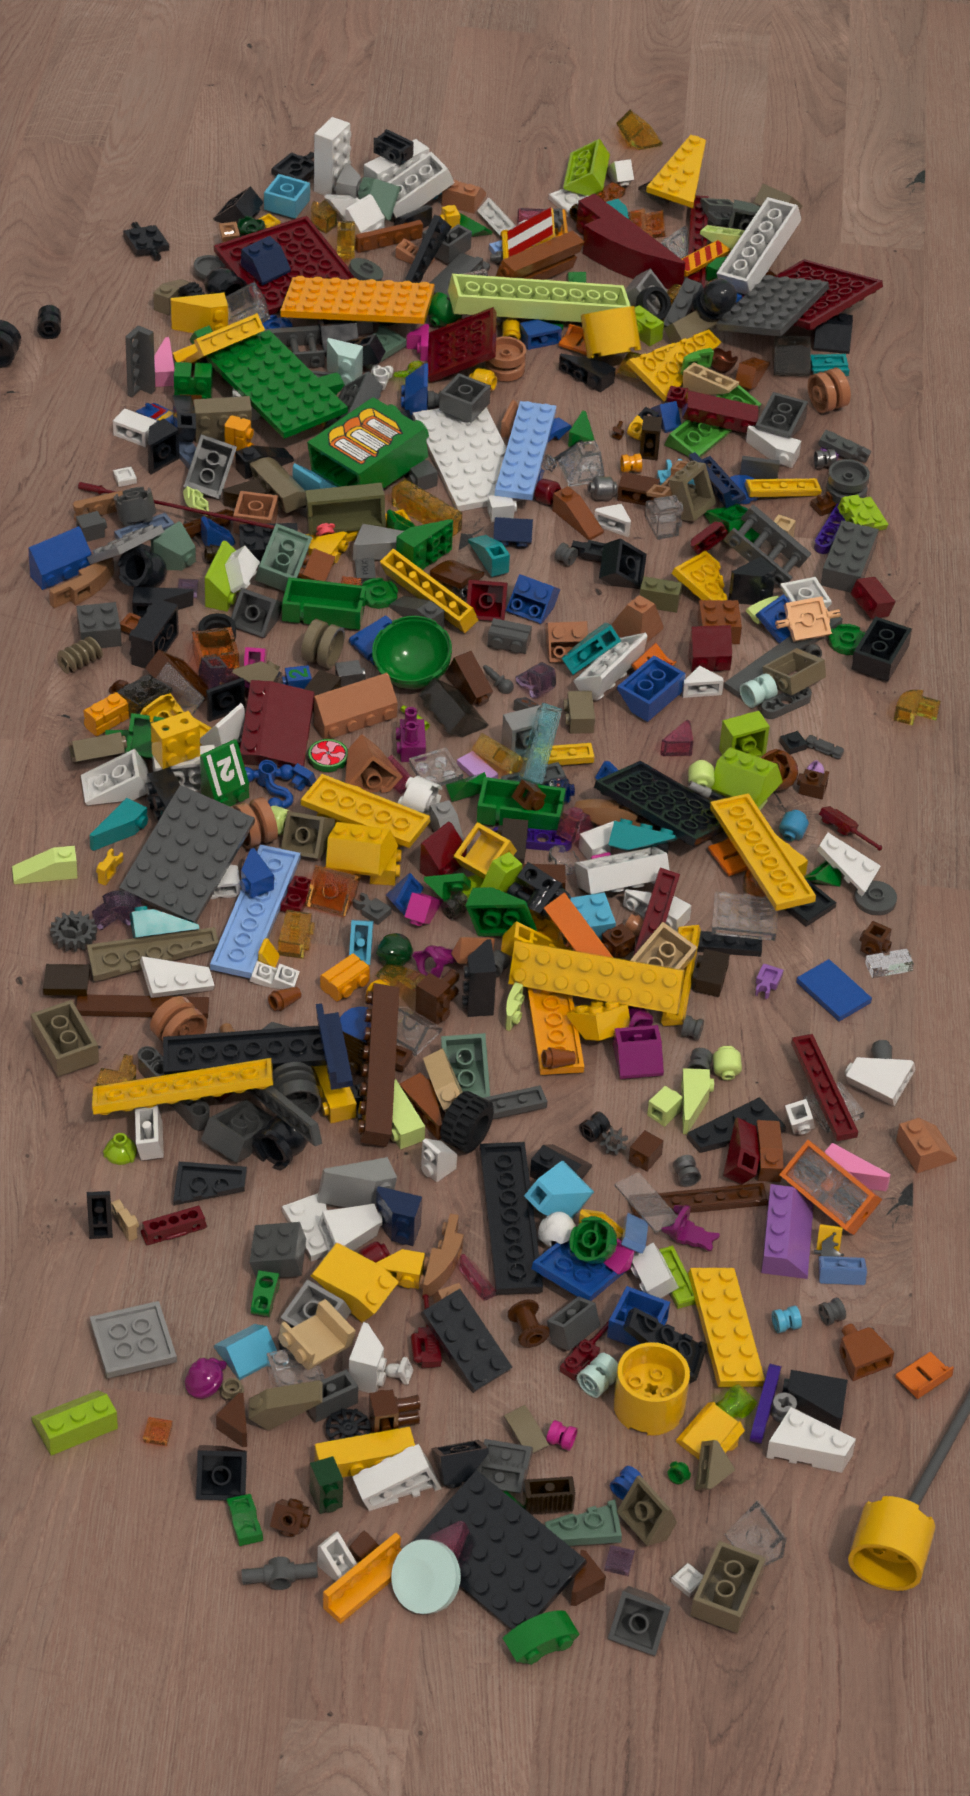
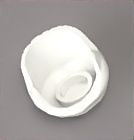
[538,1211,576,1247]

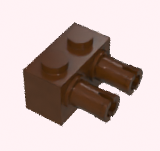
[415,969,460,1027]
[368,1389,420,1433]

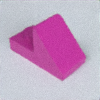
[406,324,429,361]

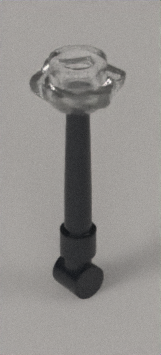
[542,440,584,472]

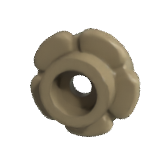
[220,1378,244,1400]

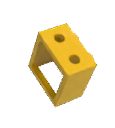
[151,711,200,769]
[454,822,517,879]

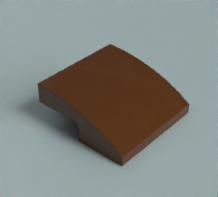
[430,560,485,589]

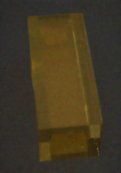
[471,733,527,774]

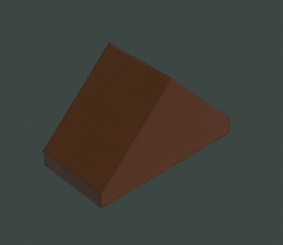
[216,1393,247,1447]
[571,1550,606,1606]

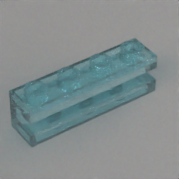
[518,703,562,785]

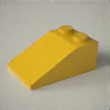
[170,293,228,333]
[310,1242,399,1323]

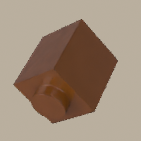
[628,1130,664,1172]

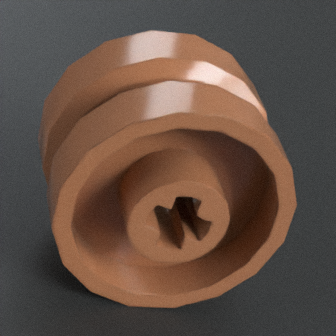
[485,337,526,382]
[807,368,851,413]
[233,797,278,849]
[150,996,207,1042]

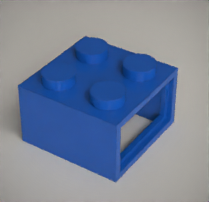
[607,1286,670,1347]

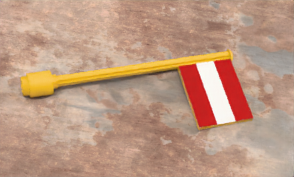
[500,207,555,340]

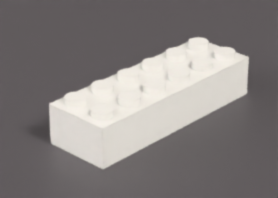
[716,197,802,295]

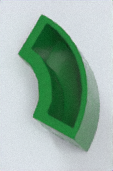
[503,1610,580,1665]

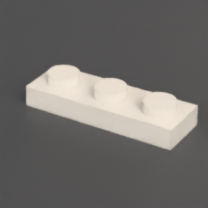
[477,198,516,235]

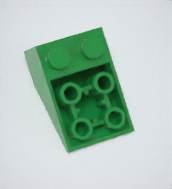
[396,519,453,570]

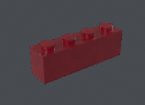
[682,390,758,433]

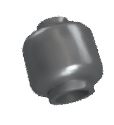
[588,476,617,501]

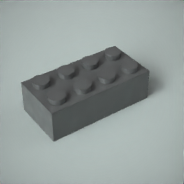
[821,521,879,593]

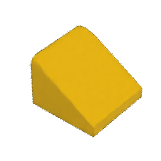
[258,938,280,968]
[816,1224,843,1252]

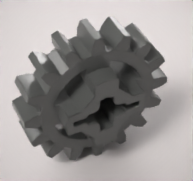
[50,911,97,952]

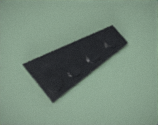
[405,214,452,283]
[687,1097,786,1153]
[623,1308,707,1383]

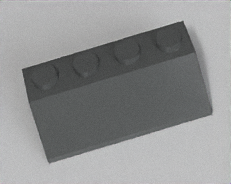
[322,371,383,432]

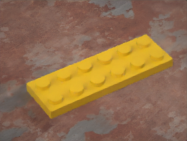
[301,774,430,848]
[688,1268,765,1387]

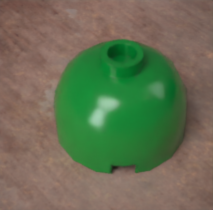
[428,292,462,327]
[569,1216,617,1264]

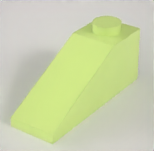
[700,225,745,252]
[12,846,78,884]
[681,1068,714,1134]
[391,1079,425,1149]

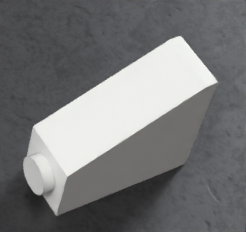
[845,1057,916,1106]
[318,1204,382,1251]

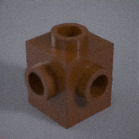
[859,921,892,959]
[601,923,636,958]
[270,1499,311,1537]

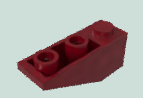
[723,1117,760,1185]

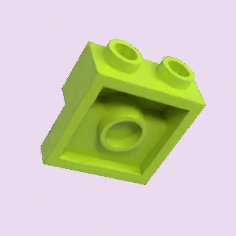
[837,494,889,531]

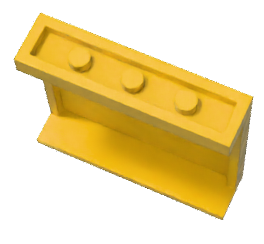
[172,313,265,365]

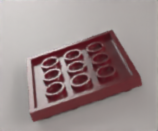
[428,307,497,383]

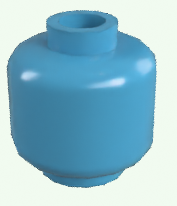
[778,810,809,842]

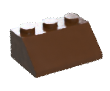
[145,650,210,708]

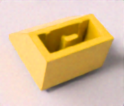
[567,1000,630,1041]

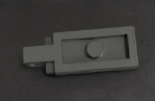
[818,430,871,463]

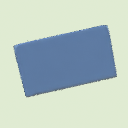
[818,1256,867,1285]

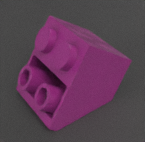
[613,1025,664,1079]

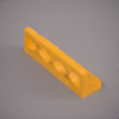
[323,1532,402,1624]

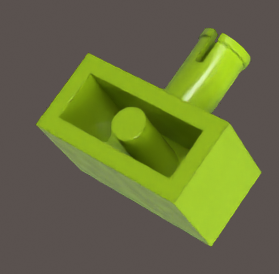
[635,305,664,347]

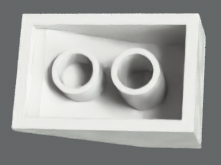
[81,749,148,805]

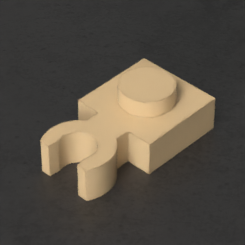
[111,1199,139,1242]

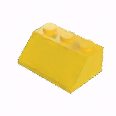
[326,822,398,877]

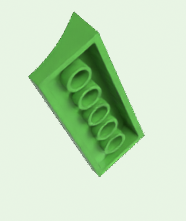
[664,385,762,458]

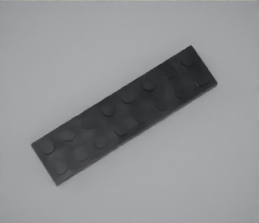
[163,1025,326,1075]
[479,1142,543,1295]

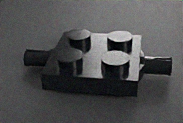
[271,151,314,181]
[123,221,170,261]

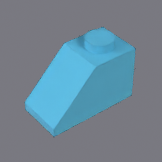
[349,920,374,965]

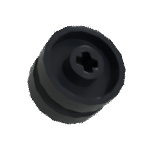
[0,320,21,367]

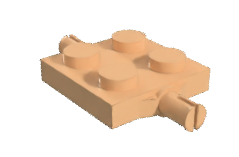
[775,596,841,642]

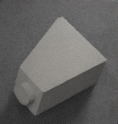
[353,524,404,561]

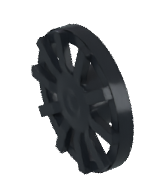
[326,1408,371,1441]

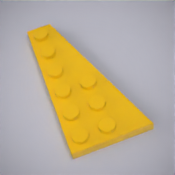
[646,135,706,208]
[626,330,721,402]

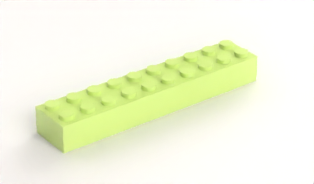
[448,274,630,323]

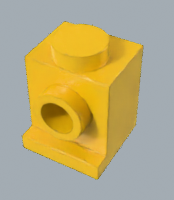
[439,205,460,229]

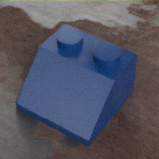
[401,363,428,415]

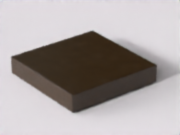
[43,964,90,996]

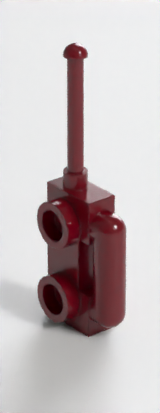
[819,806,882,851]
[410,1294,442,1368]
[559,1317,611,1381]

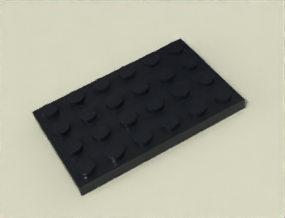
[594,761,724,846]
[412,1470,587,1630]

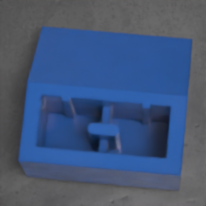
[506,574,561,624]

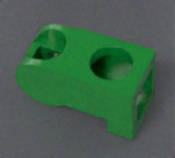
[251,1270,280,1317]

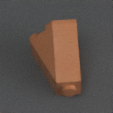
[611,595,664,643]
[345,734,403,793]

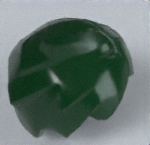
[237,216,266,237]
[376,933,413,969]

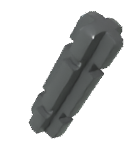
[806,735,844,759]

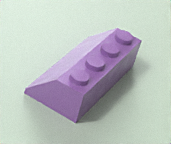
[761,1184,814,1279]

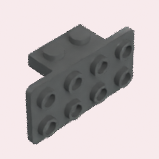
[430,253,490,301]

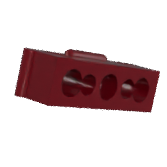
[140,1205,207,1245]

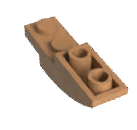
[49,557,114,608]
[572,799,656,830]
[419,1213,464,1297]

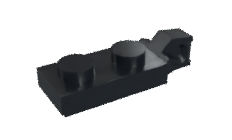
[571,540,605,562]

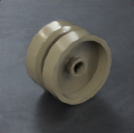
[301,619,345,669]

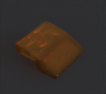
[628,209,666,238]

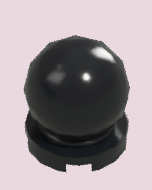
[204,267,249,311]
[692,278,737,322]
[118,548,167,588]
[252,1116,308,1170]

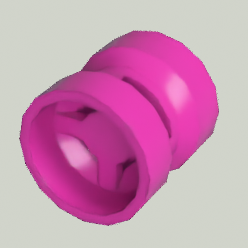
[546,1420,578,1451]

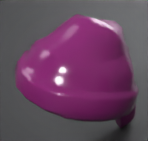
[185,1358,227,1399]

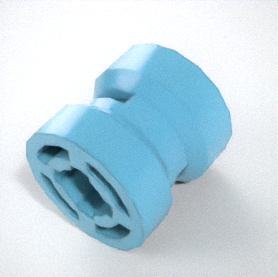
[771,1305,802,1333]

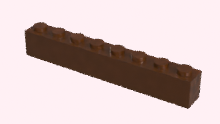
[357,983,400,1147]

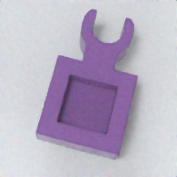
[755,963,784,999]

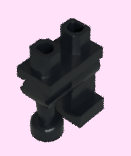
[507,862,571,921]

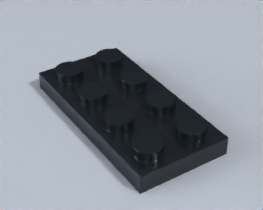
[420,1289,513,1393]

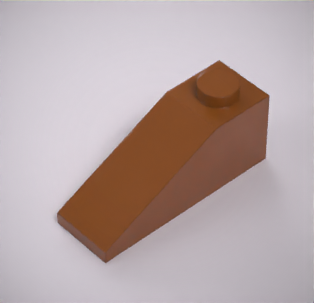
[735,357,770,391]
[552,486,604,540]
[399,1072,442,1141]
[757,1120,784,1182]

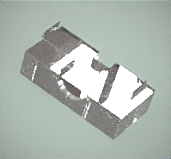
[865,948,914,978]

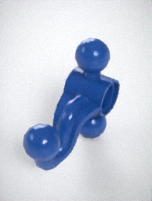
[245,760,295,808]

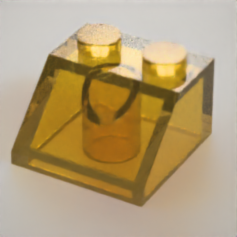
[616,109,663,150]

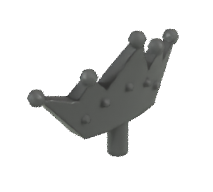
[814,1232,844,1257]

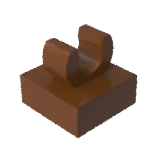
[810,491,836,517]

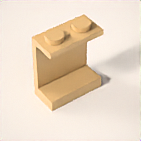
[278,1299,356,1370]

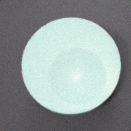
[391,1539,461,1614]

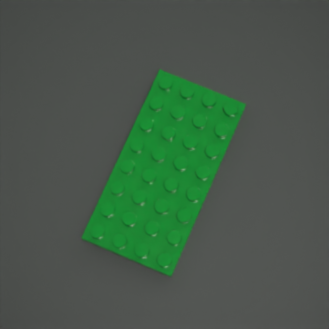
[206,330,348,439]

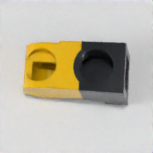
[627,407,659,441]

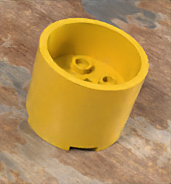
[581,306,641,358]
[614,1342,690,1436]
[848,1496,935,1591]

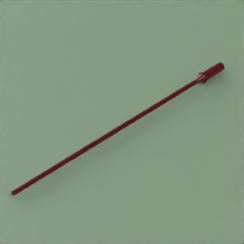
[78,482,275,529]

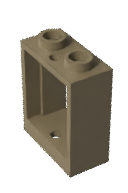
[668,461,716,522]
[762,648,826,695]
[68,732,127,762]

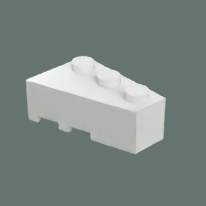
[766,1407,856,1473]
[353,1444,442,1511]

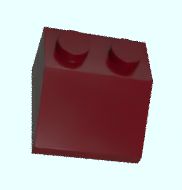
[688,625,732,672]
[420,821,467,877]

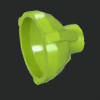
[103,1133,137,1165]

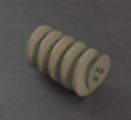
[57,637,103,674]

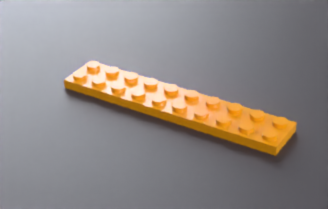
[526,914,584,1075]

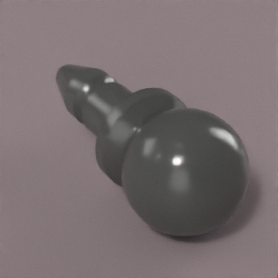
[483,665,514,694]

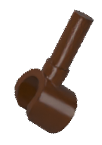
[611,421,624,440]

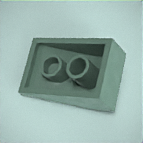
[255,523,312,591]
[441,1033,490,1098]

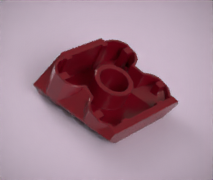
[691,522,729,555]

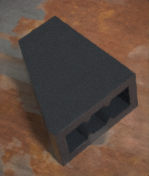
[782,1370,848,1431]

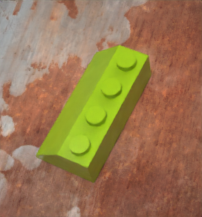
[563,139,610,196]

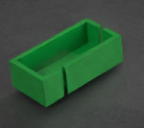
[282,577,366,630]
[477,777,566,831]

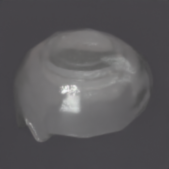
[548,845,579,876]

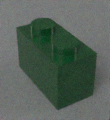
[310,1456,343,1514]

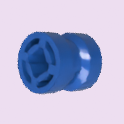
[610,1466,643,1500]

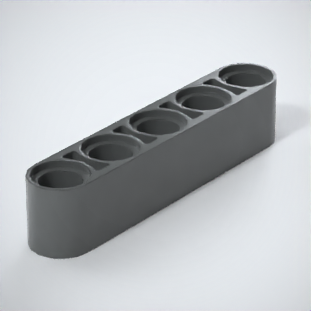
[138,1046,210,1131]

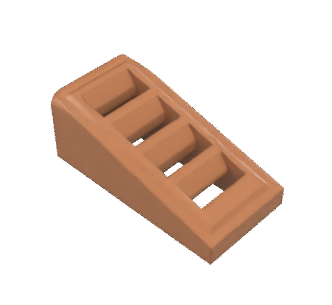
[395,239,435,266]

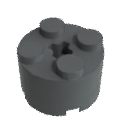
[114,487,156,526]

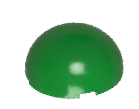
[372,616,452,690]

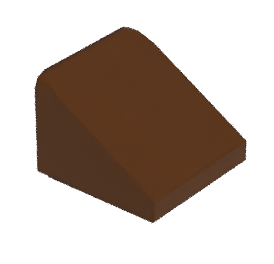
[349,1531,379,1563]

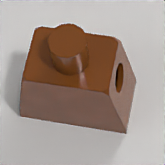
[839,1323,894,1381]

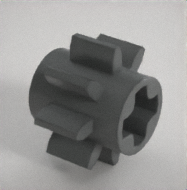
[600,1126,628,1155]

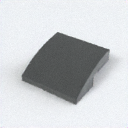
[700,198,733,226]
[477,1439,533,1494]

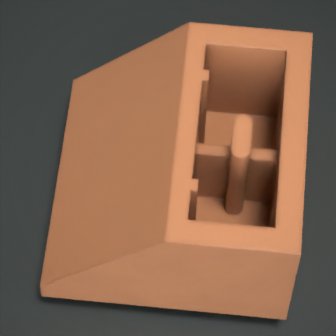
[545,621,588,663]

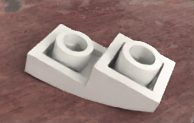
[249,961,300,989]

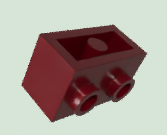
[850,577,896,619]

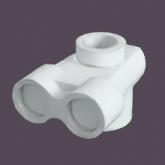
[371,364,394,390]

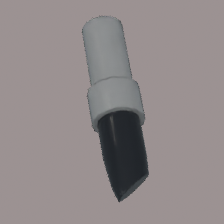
[688,781,724,801]

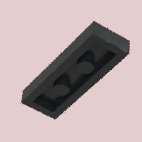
[697,931,762,957]

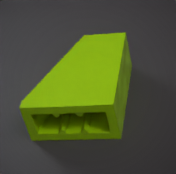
[481,852,522,893]

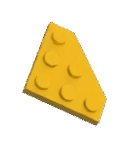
[671,551,727,600]

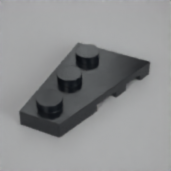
[173,1161,247,1206]

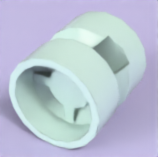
[739,673,778,708]
[577,1353,618,1398]

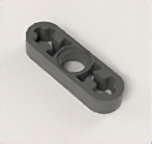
[761,687,812,719]

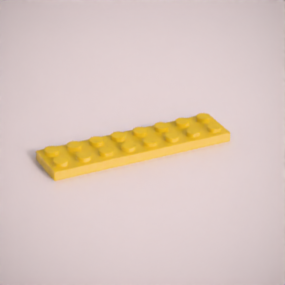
[710,793,816,911]
[508,941,685,1014]
[92,1058,273,1115]

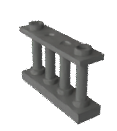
[257,325,325,368]
[723,504,812,588]

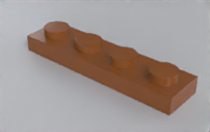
[355,220,423,253]

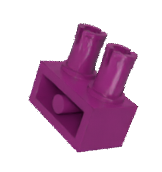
[396,707,426,762]

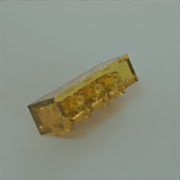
[392,479,462,536]

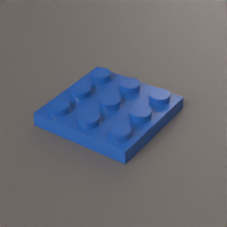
[531,1241,626,1301]

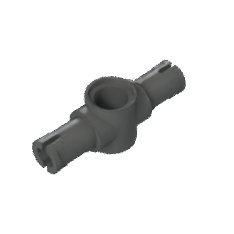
[242,1556,318,1590]

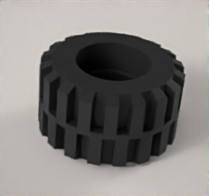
[440,1091,494,1153]

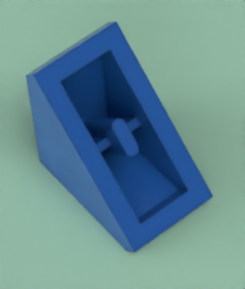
[651,401,682,433]
[201,516,236,546]

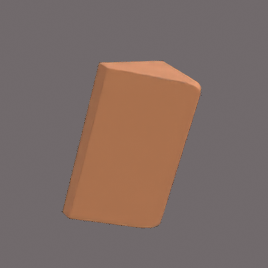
[500,400,518,438]
[451,937,495,964]

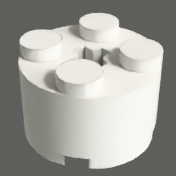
[398,776,442,815]

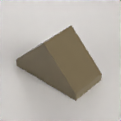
[695,1440,735,1491]

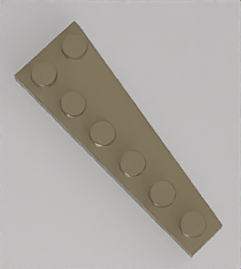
[87,927,219,982]

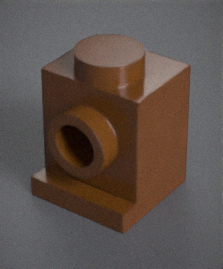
[797,769,829,800]
[512,779,546,811]

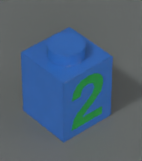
[281,665,312,689]

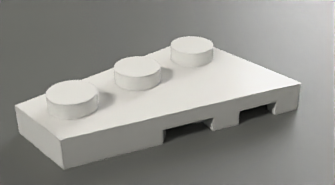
[817,833,881,897]
[140,956,215,998]
[282,1193,329,1262]

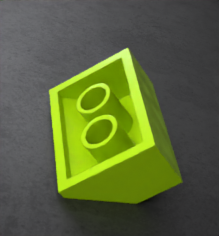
[205,540,241,612]
[711,747,783,808]
[31,1390,118,1456]

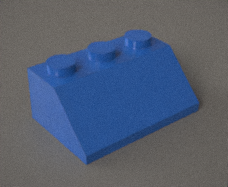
[28,526,92,590]
[617,656,686,722]

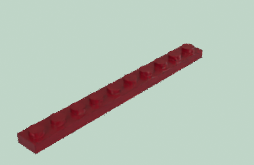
[687,195,709,288]

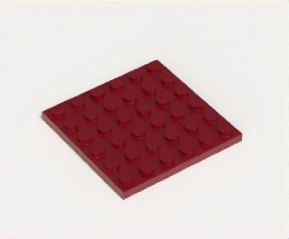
[214,216,357,316]
[735,259,883,330]

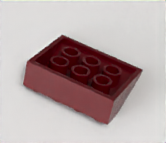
[240,680,315,767]

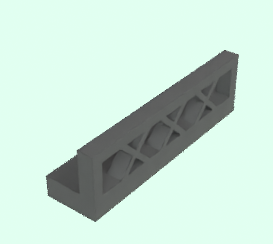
[125,325,156,397]

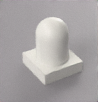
[385,1357,414,1385]

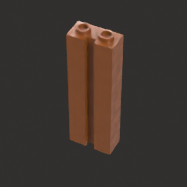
[495,230,585,280]

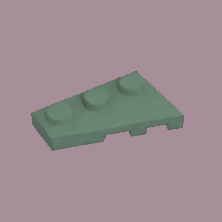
[365,324,407,369]
[545,1499,622,1546]

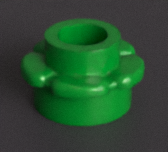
[667,1461,691,1484]

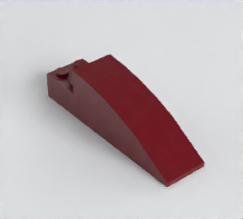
[576,193,685,292]

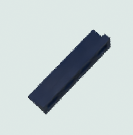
[689,452,746,508]
[315,1003,353,1090]

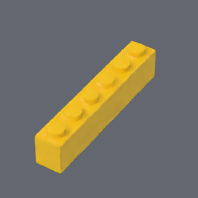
[380,549,478,633]

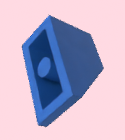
[520,320,562,350]
[240,848,274,898]

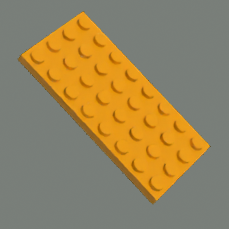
[280,276,435,324]

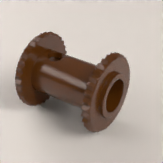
[507,1300,550,1348]

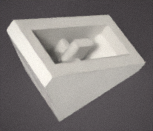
[594,504,631,537]
[682,666,724,698]
[318,1532,357,1582]

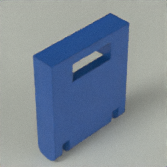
[349,615,392,665]

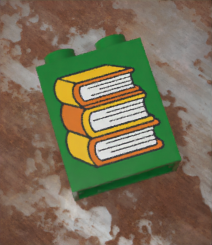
[307,397,429,489]

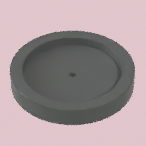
[193,255,226,279]
[348,258,383,281]
[854,881,897,915]

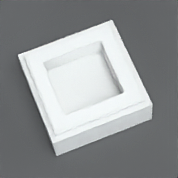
[113,467,137,487]
[671,1563,703,1598]

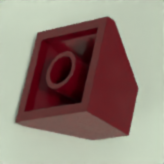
[467,580,508,621]

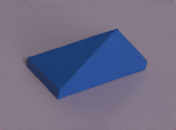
[386,873,424,916]

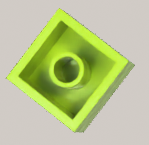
[719,711,770,757]

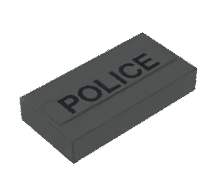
[354,558,376,583]

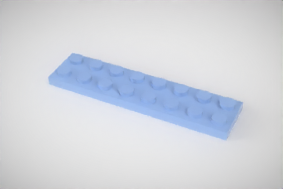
[495,401,556,500]
[210,844,301,978]

